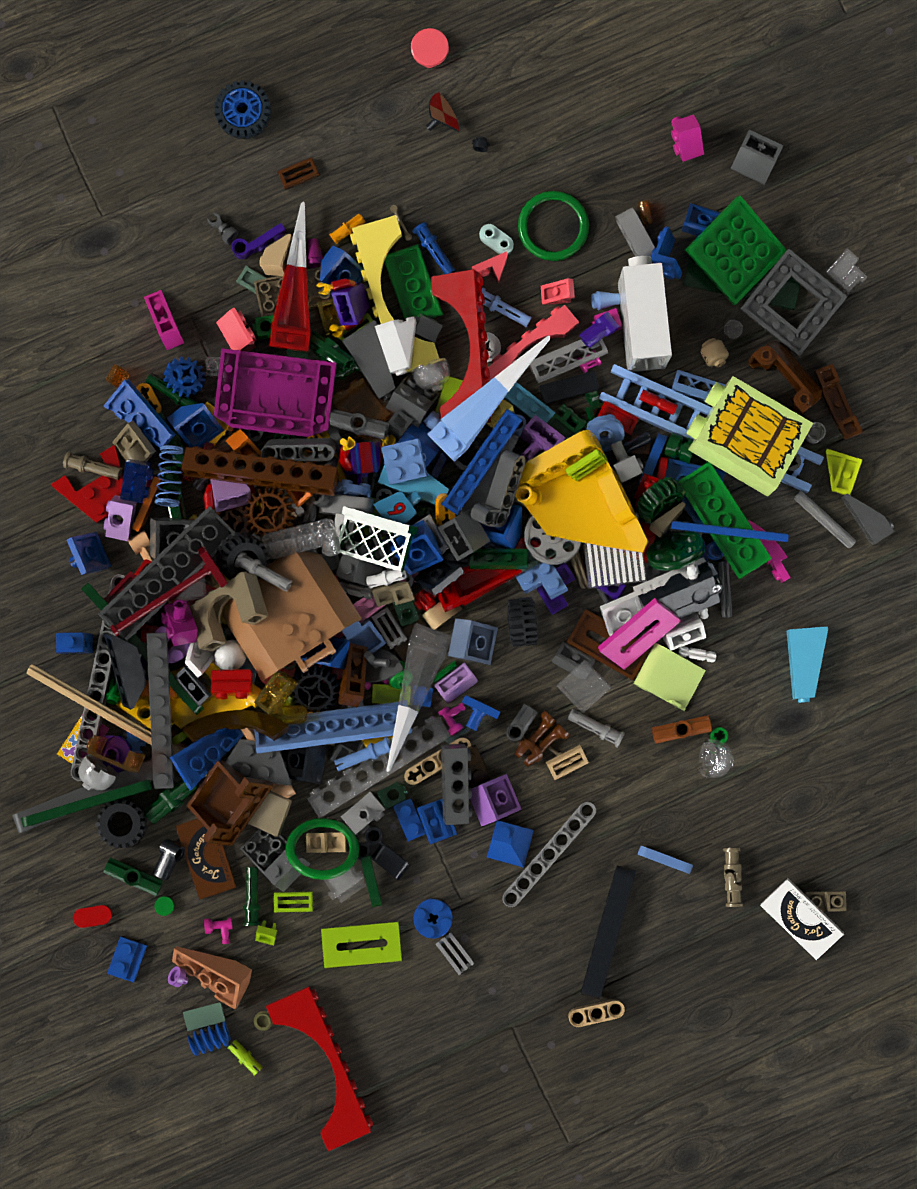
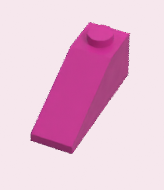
[144,290,184,350]

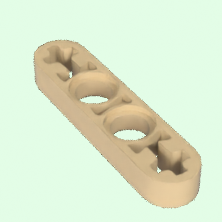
[404,738,471,785]

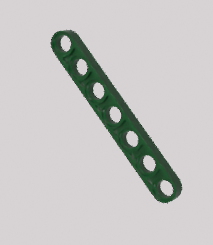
[21,780,152,828]

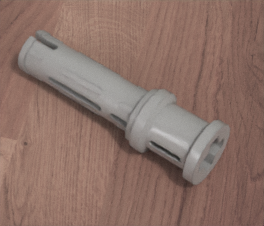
[235,551,292,592]
[567,709,625,748]

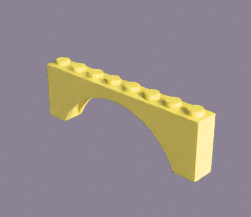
[350,215,440,374]

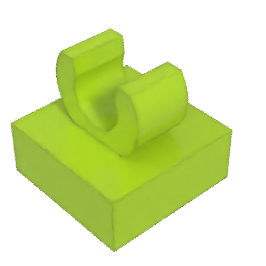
[255,921,277,946]

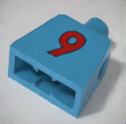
[373,491,422,524]

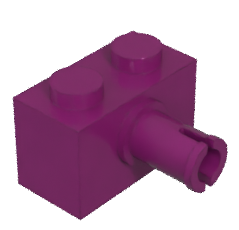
[161,600,198,646]

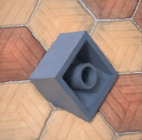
[448,618,498,665]

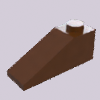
[338,643,368,708]

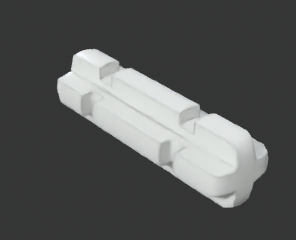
[678,646,716,662]

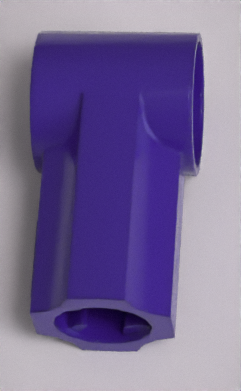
[579,312,619,348]

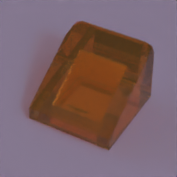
[106,364,129,388]

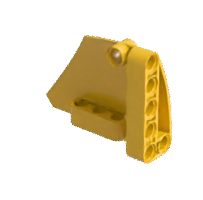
[516,430,648,553]

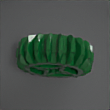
[636,477,685,523]

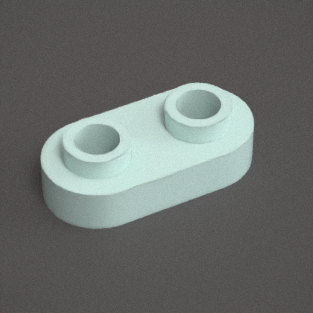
[479,224,514,254]

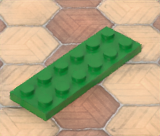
[679,462,772,579]

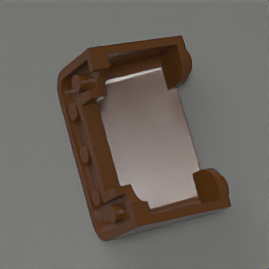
[747,341,822,416]

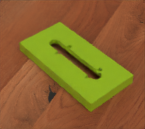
[321,922,402,968]

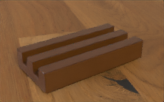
[277,157,320,190]

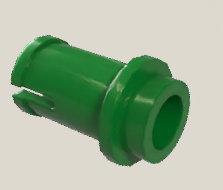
[105,679,120,705]

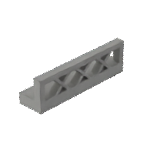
[529,339,608,383]

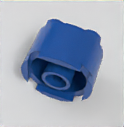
[413,898,453,938]

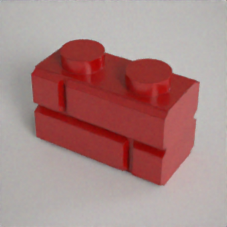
[211,669,253,699]

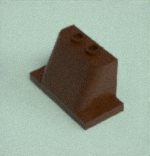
[187,761,274,846]

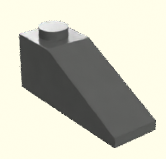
[841,494,895,546]

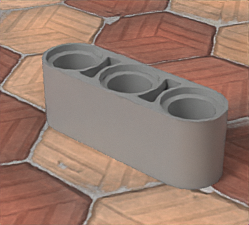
[615,208,655,257]
[319,494,375,515]

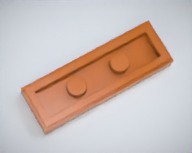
[132,477,163,533]

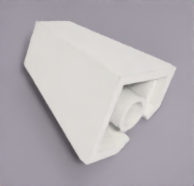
[375,317,417,376]

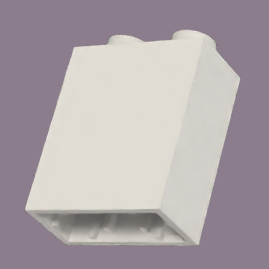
[618,256,672,372]

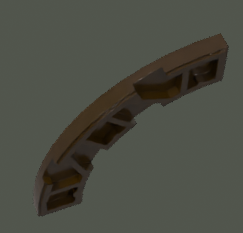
[182,710,290,742]

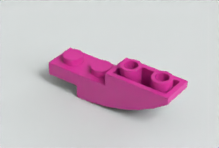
[747,519,790,583]

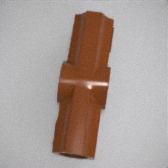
[652,715,712,744]

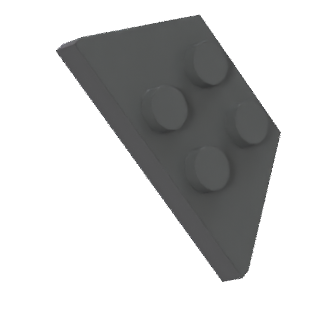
[226,739,292,785]

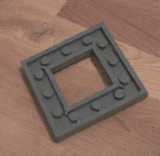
[740,249,847,357]

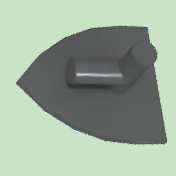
[364,648,404,682]

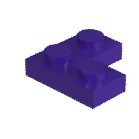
[536,563,575,615]

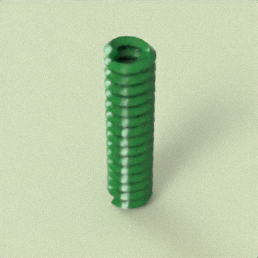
[432,661,457,683]

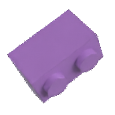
[470,774,521,826]

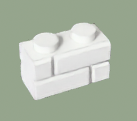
[663,613,706,651]

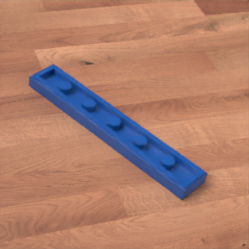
[442,409,523,515]
[671,521,789,543]

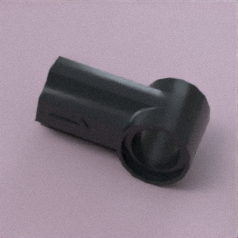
[152,838,186,880]

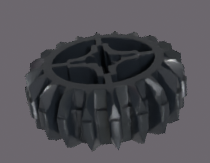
[289,664,340,713]

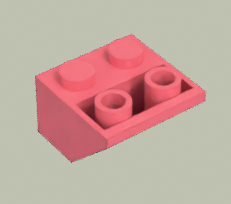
[216,308,257,352]

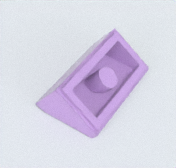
[434,662,478,703]

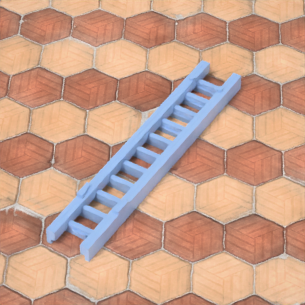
[599,364,824,493]

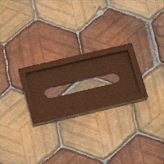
[566,609,652,681]

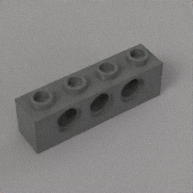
[441,743,472,825]

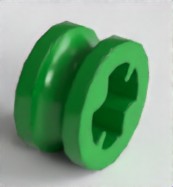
[710,727,728,745]

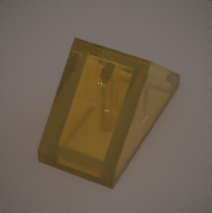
[317,298,342,335]

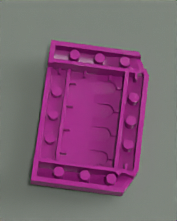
[214,348,337,437]

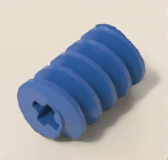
[187,1021,231,1056]

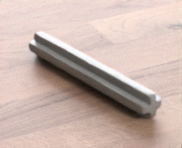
[794,491,856,548]

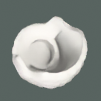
[214,640,246,670]

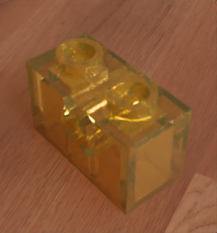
[254,671,298,714]

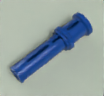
[412,222,456,274]

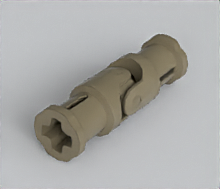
[723,848,743,907]

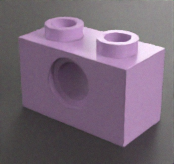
[104,495,137,541]

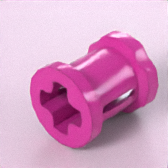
[577,350,601,373]

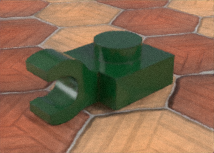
[585,391,604,421]

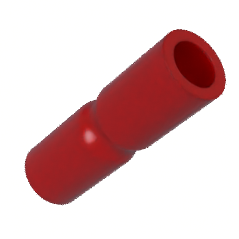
[639,389,678,415]

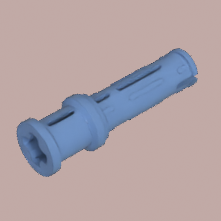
[334,737,391,771]

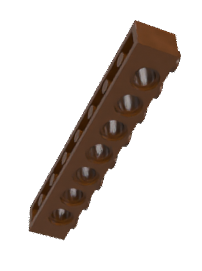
[181,446,339,496]

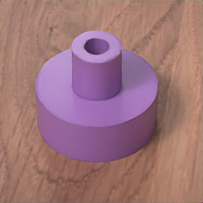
[168,966,189,987]

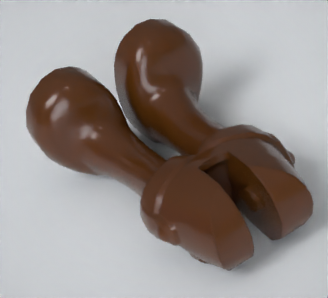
[514,711,570,767]

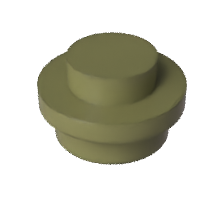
[254,1011,273,1031]

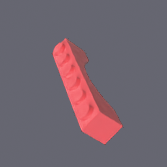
[488,305,579,382]

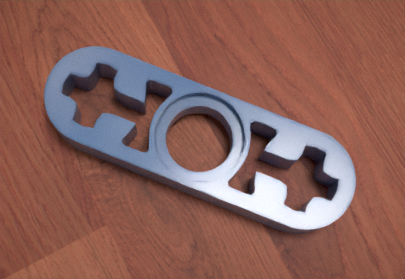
[638,846,693,874]

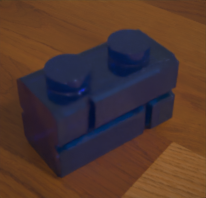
[120,459,154,503]

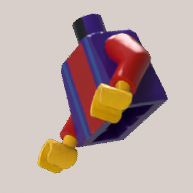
[316,279,369,338]
[338,435,396,485]

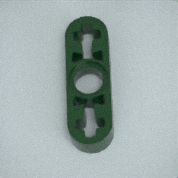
[361,855,382,907]

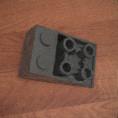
[240,829,310,892]

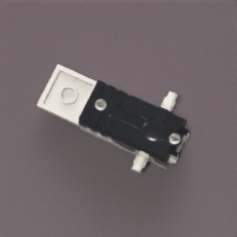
[600,557,722,636]

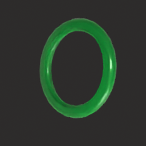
[518,191,589,261]
[285,818,360,880]

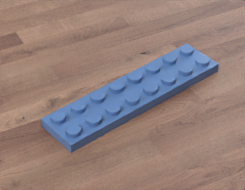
[254,701,412,753]

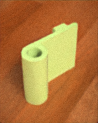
[633,643,706,711]

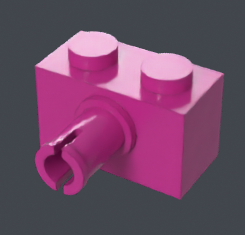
[671,114,704,162]

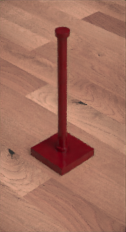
[110,546,228,636]

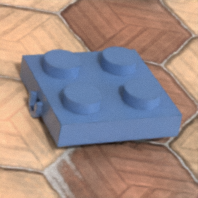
[381,438,428,485]

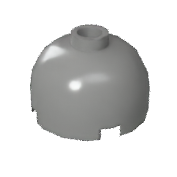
[78,754,118,791]

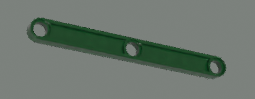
[81,582,204,715]

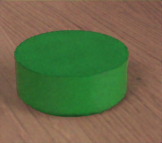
[154,896,175,916]

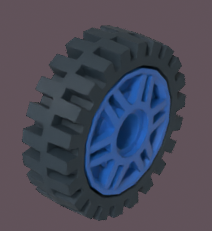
[214,80,271,139]

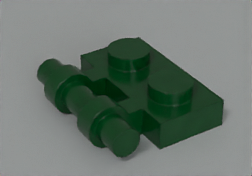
[547,404,588,440]

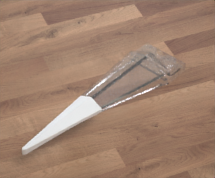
[387,623,452,772]

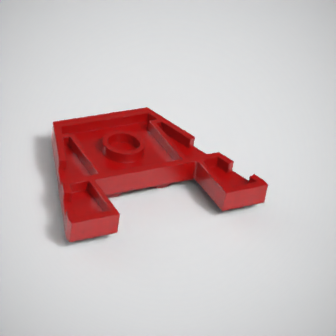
[51,445,128,523]

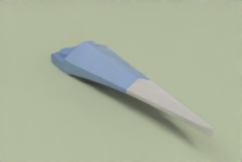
[427,336,550,462]

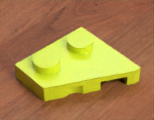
[826,449,862,496]

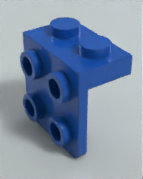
[651,226,682,279]

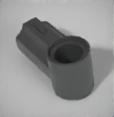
[506,704,538,742]

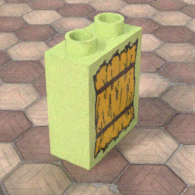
[686,376,813,497]

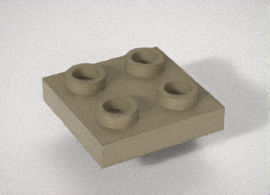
[112,421,156,472]

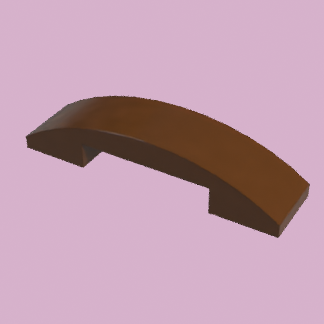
[815,364,863,440]

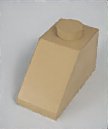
[260,234,293,276]

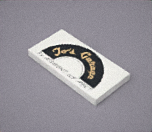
[760,878,844,960]

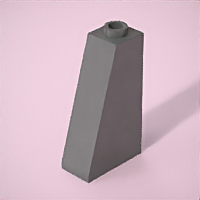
[342,320,395,401]

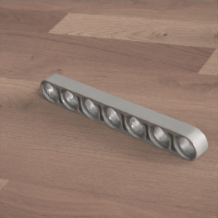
[502,802,596,907]

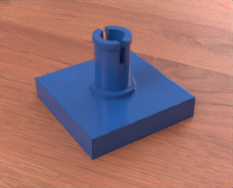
[67,532,112,575]
[462,695,500,731]

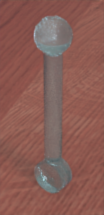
[446,722,482,744]

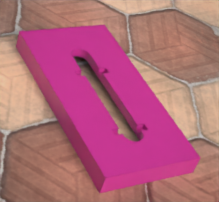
[598,598,681,669]

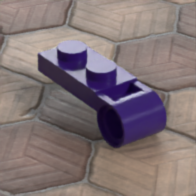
[231,223,286,259]

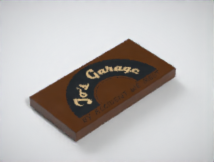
[176,819,237,900]

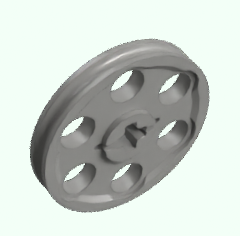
[524,516,581,565]

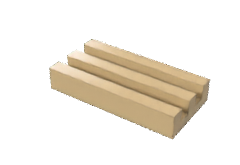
[546,745,589,780]

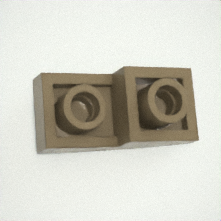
[804,891,846,912]

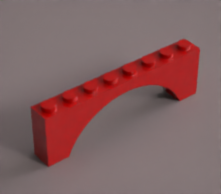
[431,269,493,423]
[266,986,374,1151]

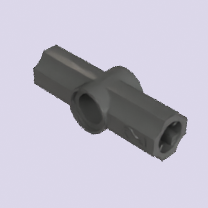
[329,409,389,440]

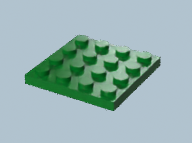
[685,196,786,305]

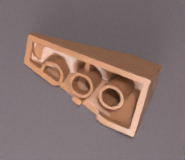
[172,946,252,1010]

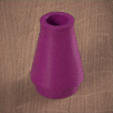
[306,238,323,268]

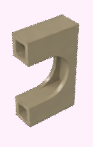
[189,572,269,652]

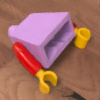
[204,480,262,512]

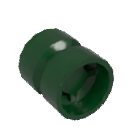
[665,432,696,464]

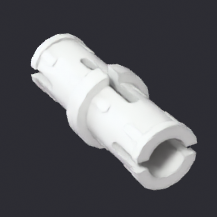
[366,570,406,589]

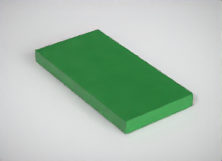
[384,244,443,321]

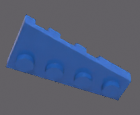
[104,379,175,448]
[170,728,244,791]

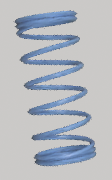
[155,445,184,507]

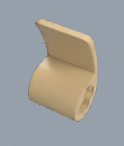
[422,602,462,631]

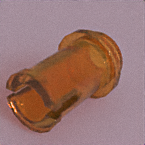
[637,200,654,225]

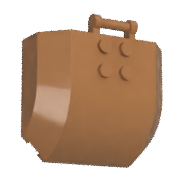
[223,549,362,681]

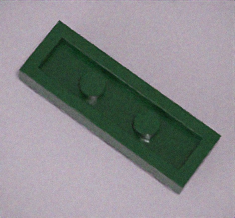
[469,549,529,569]

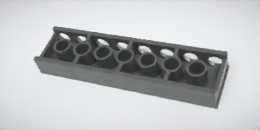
[98,506,235,641]

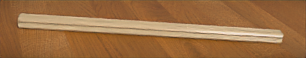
[27,664,211,776]

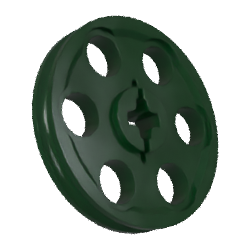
[647,531,705,571]

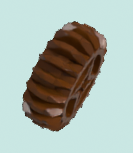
[244,487,296,539]

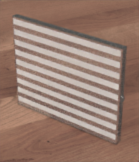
[583,513,647,589]

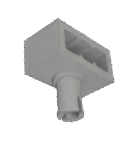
[610,441,643,483]
[341,791,386,835]

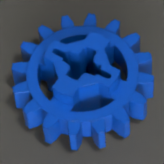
[164,357,206,397]

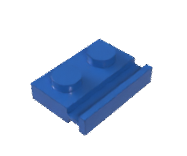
[417,798,457,844]
[107,936,148,983]

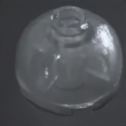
[411,358,450,392]
[699,739,734,778]

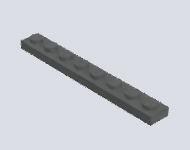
[147,632,174,789]

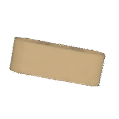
[568,999,625,1027]

